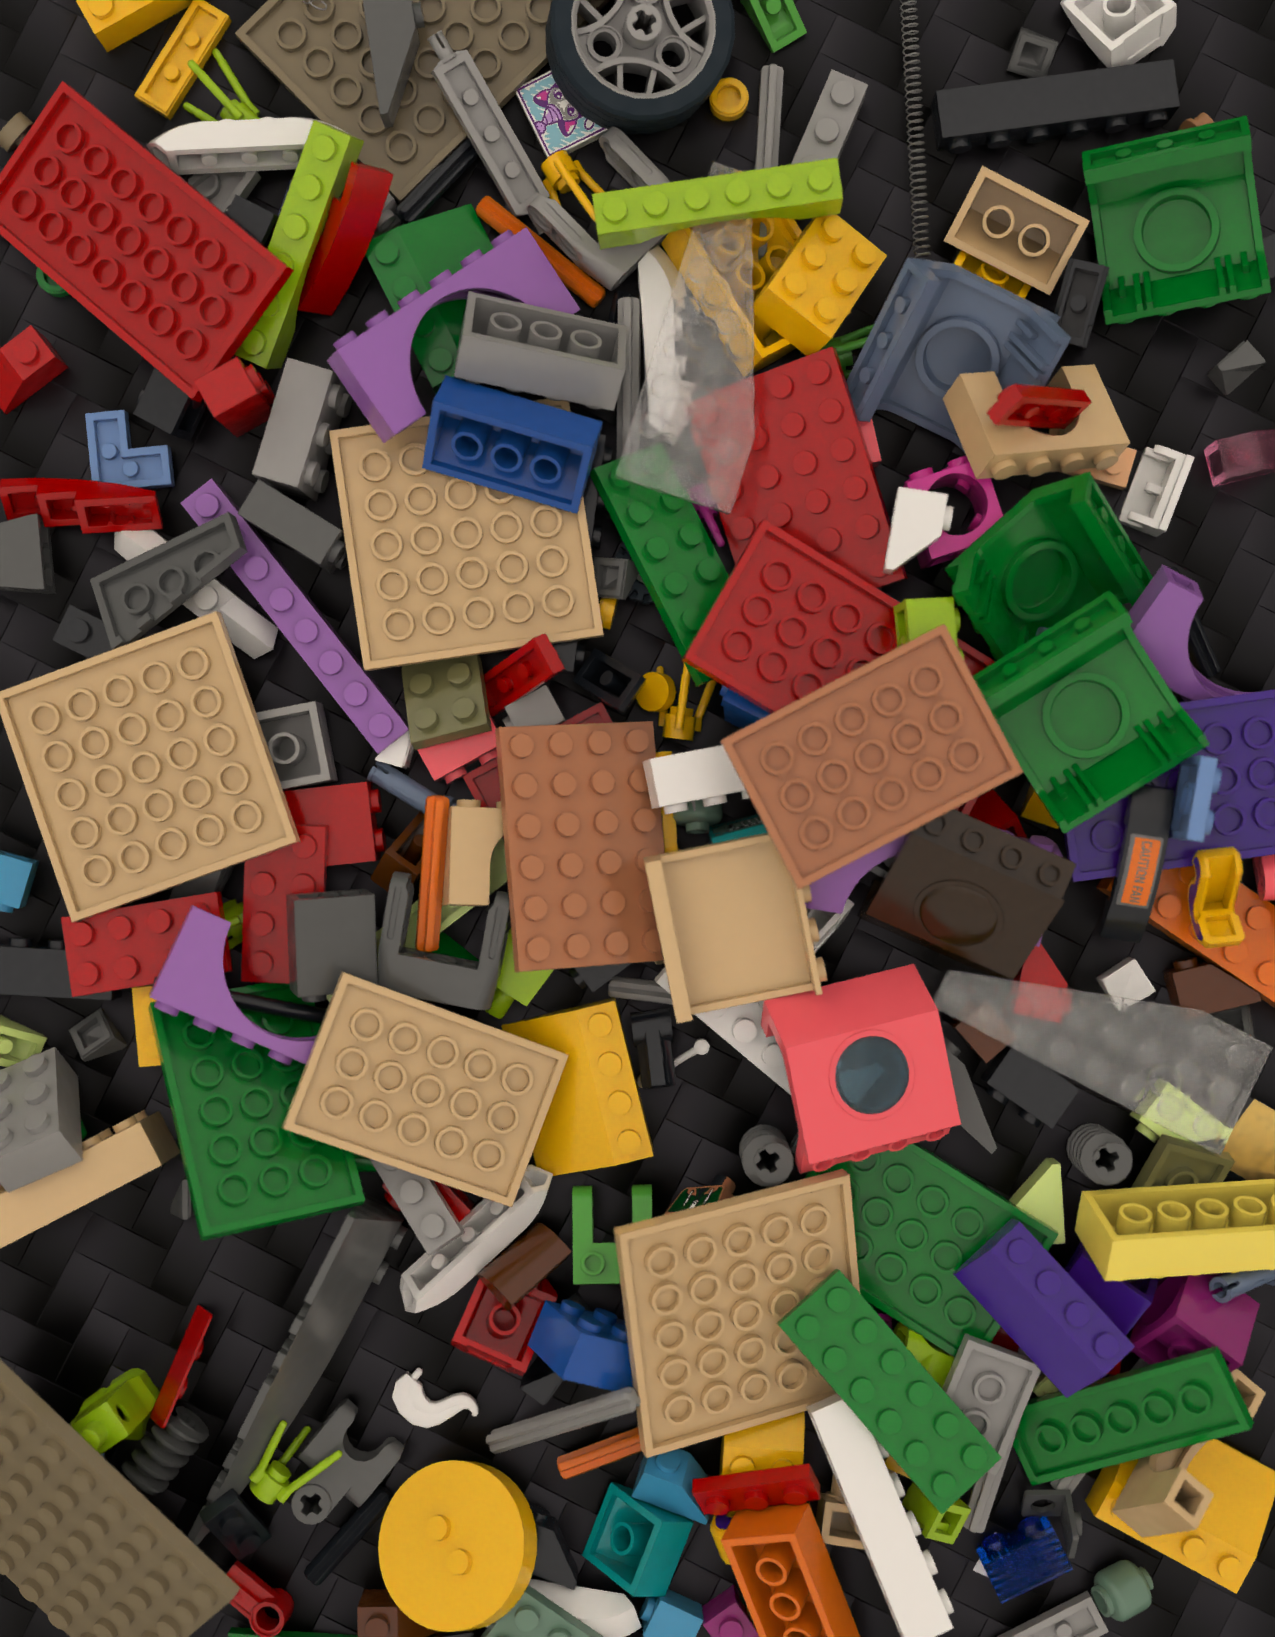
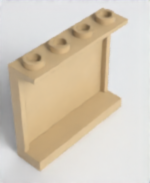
[643,833,827,1023]

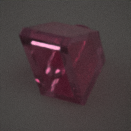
[1204,429,1275,487]

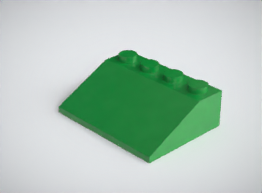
[365,204,493,394]

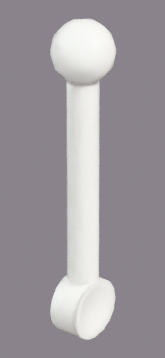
[637,1038,710,1088]

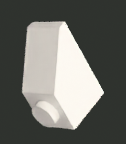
[883,487,954,574]

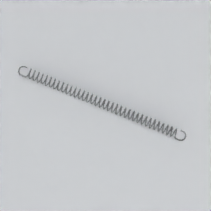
[900,0,931,258]

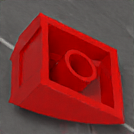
[450,1262,558,1376]

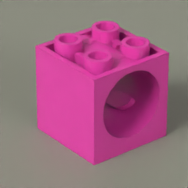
[903,456,1003,570]

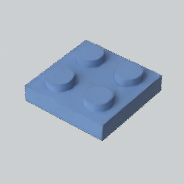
[1168,756,1221,842]

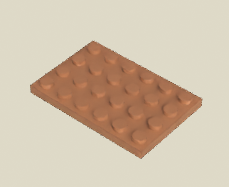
[720,624,1023,890]
[495,721,665,972]

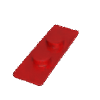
[150,1305,213,1429]

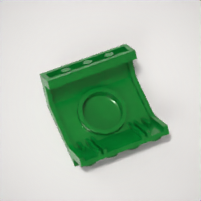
[1082,115,1271,325]
[945,472,1153,661]
[972,590,1210,834]

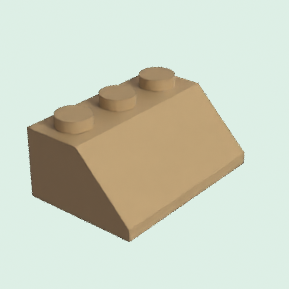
[944,166,1090,295]

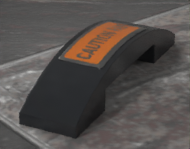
[1099,784,1174,943]

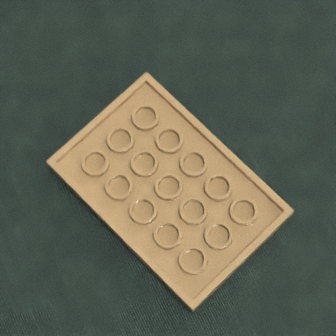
[282,972,569,1207]

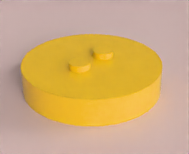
[378,1460,537,1632]

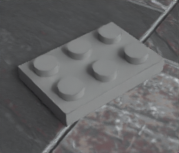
[942,1334,1041,1476]

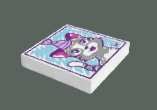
[516,70,608,158]

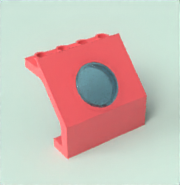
[761,964,961,1174]

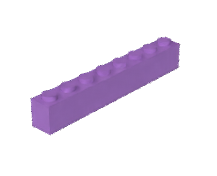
[181,478,409,754]

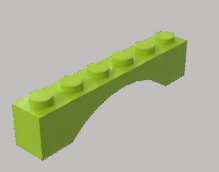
[234,120,364,369]
[592,158,843,249]

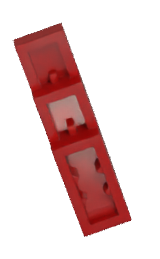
[298,162,394,316]
[0,478,163,534]

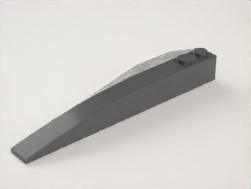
[187,1193,408,1546]

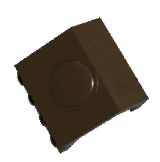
[857,809,1077,981]

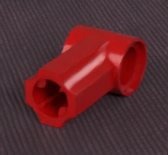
[226,1560,294,1637]

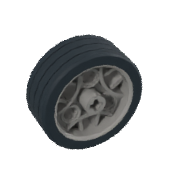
[545,0,735,135]

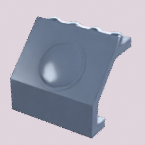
[846,257,1071,453]

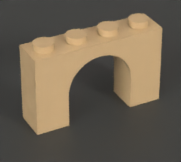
[942,364,1130,480]
[443,799,504,907]
[1111,1369,1266,1538]

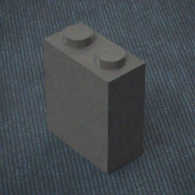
[237,479,348,575]
[286,889,378,1002]

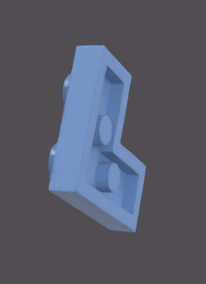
[85,410,175,489]

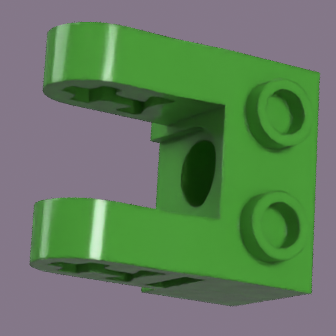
[572,1184,652,1285]

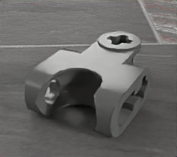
[291,1398,405,1525]

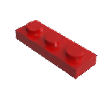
[986,384,1092,429]
[484,633,565,717]
[692,1463,821,1516]

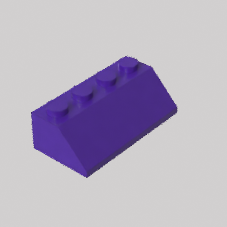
[953,1219,1135,1398]

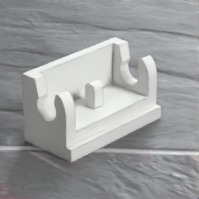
[1118,445,1195,537]

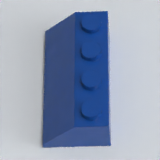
[422,375,603,514]

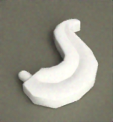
[392,1368,479,1428]

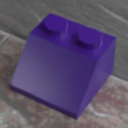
[1064,1242,1159,1336]

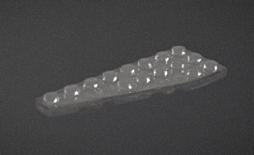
[615,161,755,515]
[933,970,1273,1156]

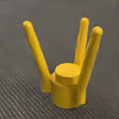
[541,150,605,222]
[656,663,717,741]

